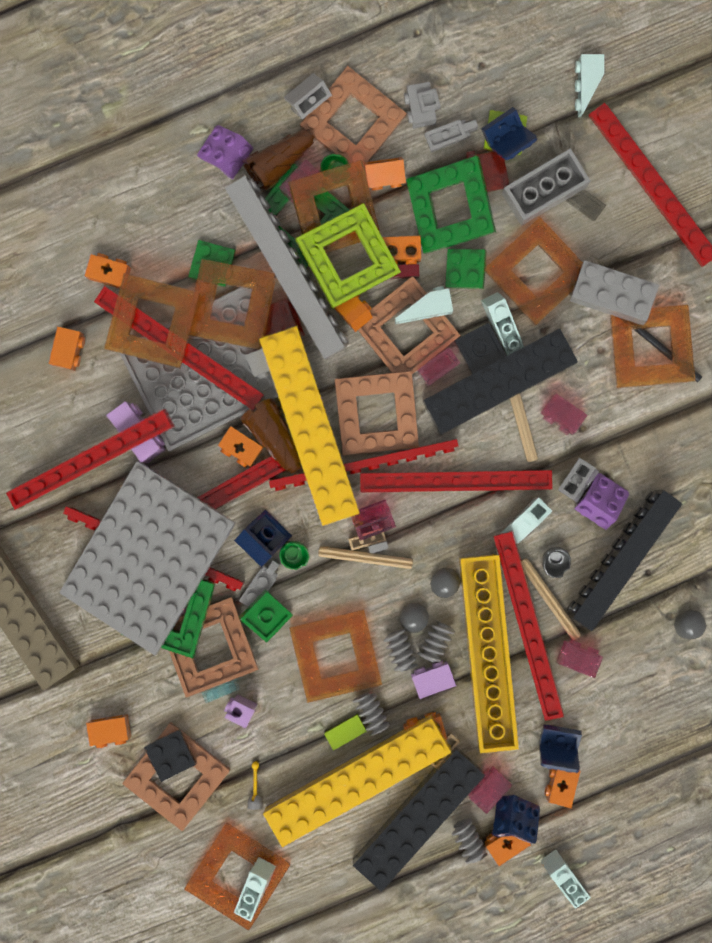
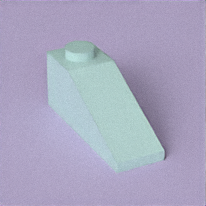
[395,286,453,325]

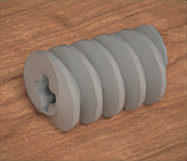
[417,619,455,663]
[384,629,418,672]
[353,692,390,736]
[452,818,488,864]

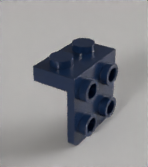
[481,107,538,160]
[539,724,582,773]
[492,795,540,844]

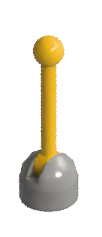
[248,761,263,810]

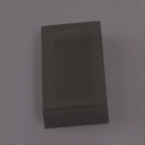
[565,190,606,222]

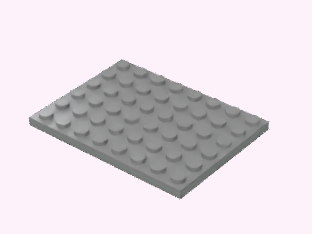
[118,281,280,452]
[59,461,236,655]

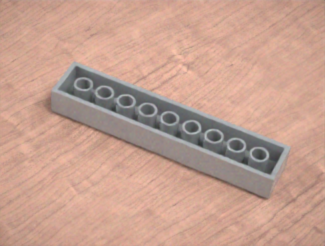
[225,176,349,359]

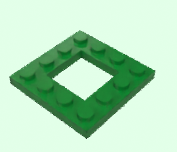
[406,156,496,254]
[265,164,350,268]
[120,579,216,658]

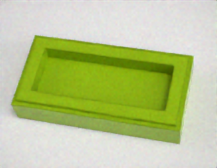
[324,714,367,751]

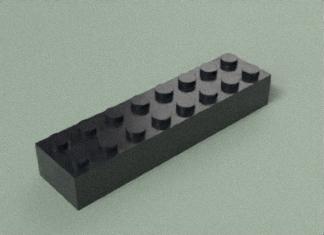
[422,328,578,436]
[567,490,683,631]
[352,747,485,892]

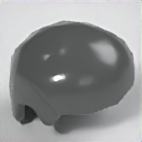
[542,547,571,578]
[430,568,461,598]
[399,603,429,633]
[674,610,707,640]

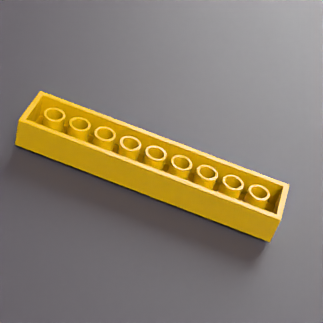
[259,326,360,526]
[459,554,519,753]
[263,714,451,847]

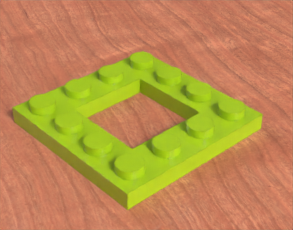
[295,203,401,309]

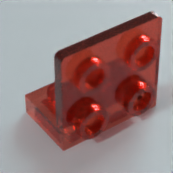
[465,151,509,192]
[252,299,305,338]

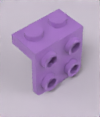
[197,125,253,179]
[574,473,629,530]

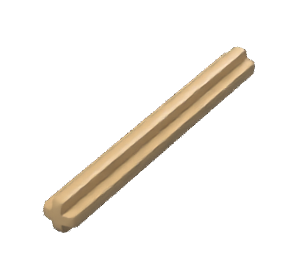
[510,394,538,462]
[318,546,413,569]
[522,558,581,640]

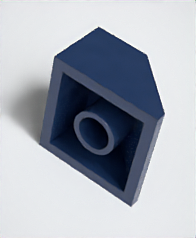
[234,509,292,567]

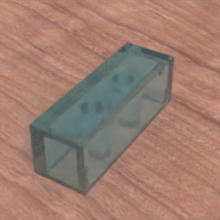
[201,679,240,703]

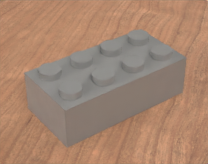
[502,148,590,226]
[570,260,659,325]

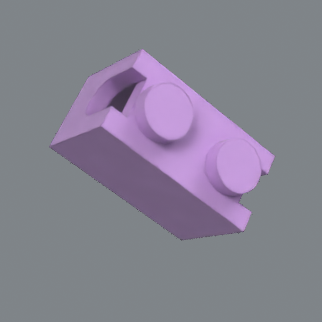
[411,660,456,699]
[224,694,258,728]

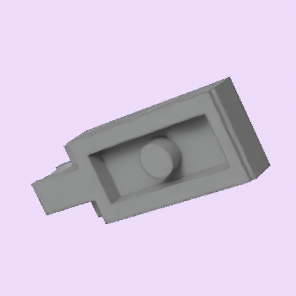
[424,119,478,152]
[239,560,280,607]

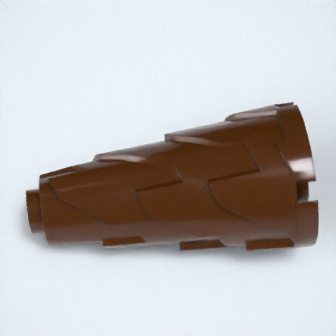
[242,128,315,192]
[240,398,301,473]

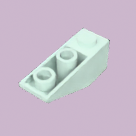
[575,54,604,117]
[481,292,524,356]
[500,497,552,544]
[540,850,591,909]
[234,858,276,922]

